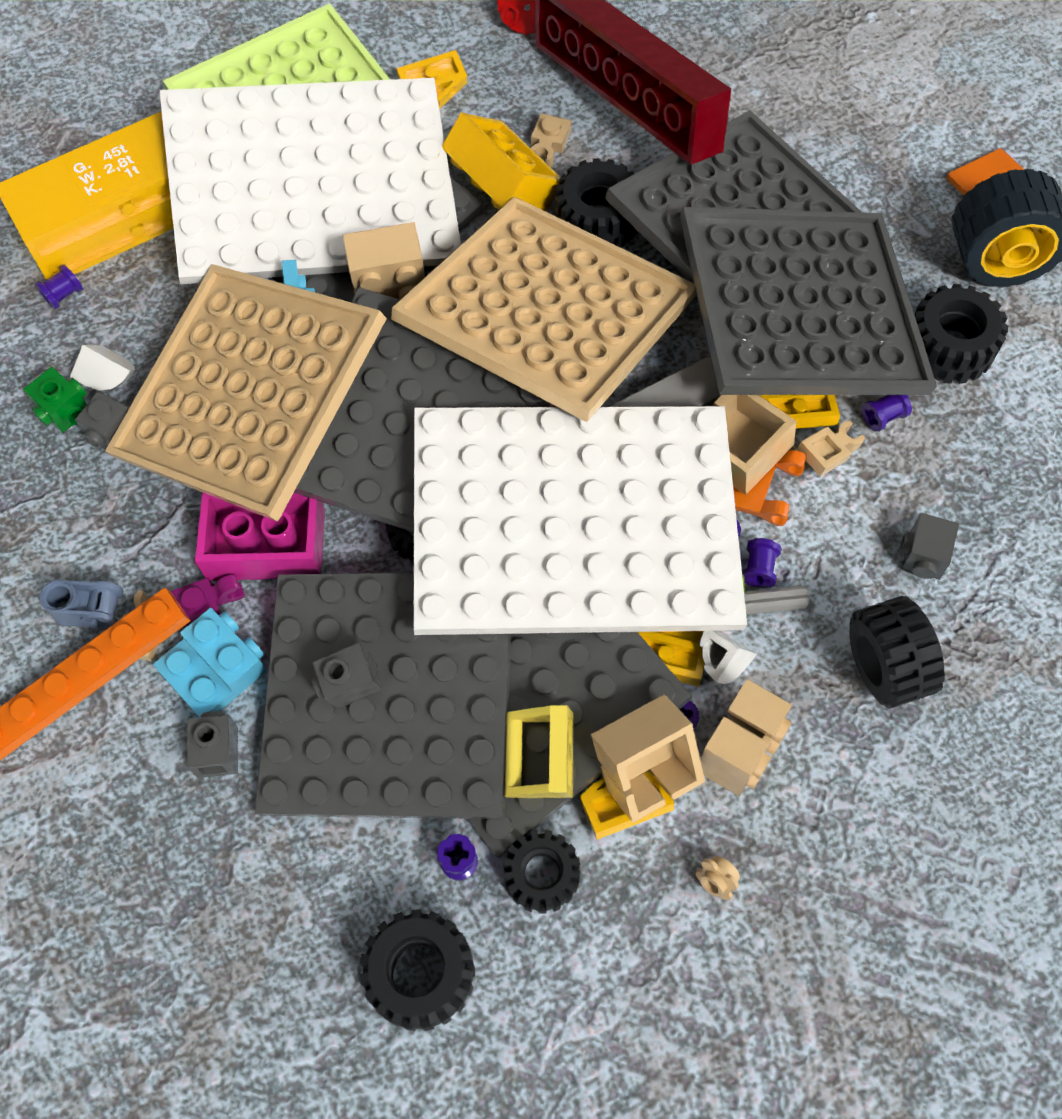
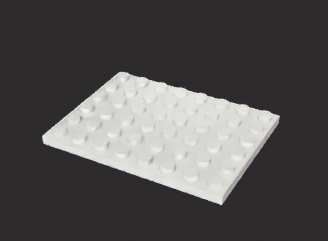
[160,78,461,284]
[414,406,747,635]

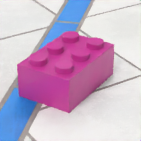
[195,492,325,581]

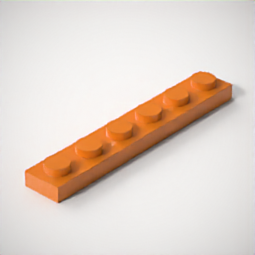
[0,587,191,760]

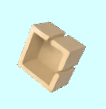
[343,222,425,300]
[714,395,796,495]
[701,679,792,797]
[591,694,705,823]

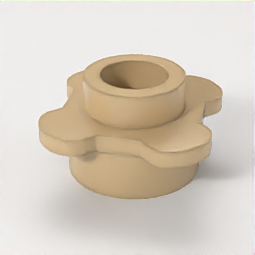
[696,856,740,900]

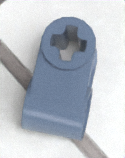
[40,579,124,630]

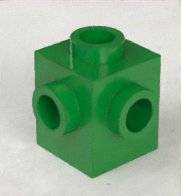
[23,366,87,433]

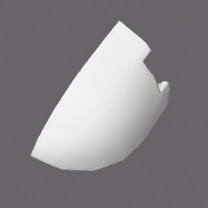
[70,345,135,391]
[700,631,757,684]

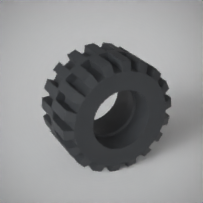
[556,158,638,248]
[914,284,1008,384]
[849,596,945,709]
[359,909,475,1031]

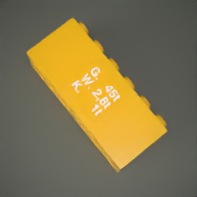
[0,111,174,280]

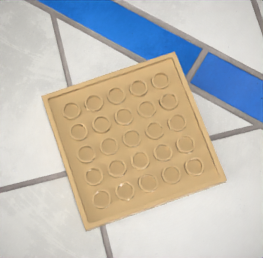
[391,197,696,422]
[105,264,387,522]

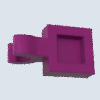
[171,574,245,628]

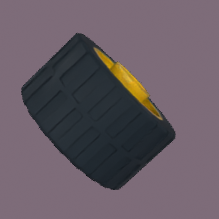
[952,169,1062,287]

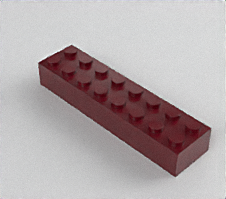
[535,0,732,165]

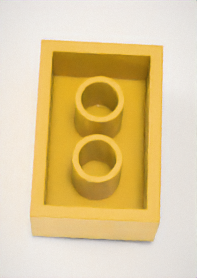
[442,112,561,211]

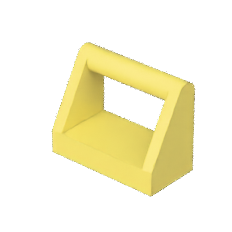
[504,705,574,798]

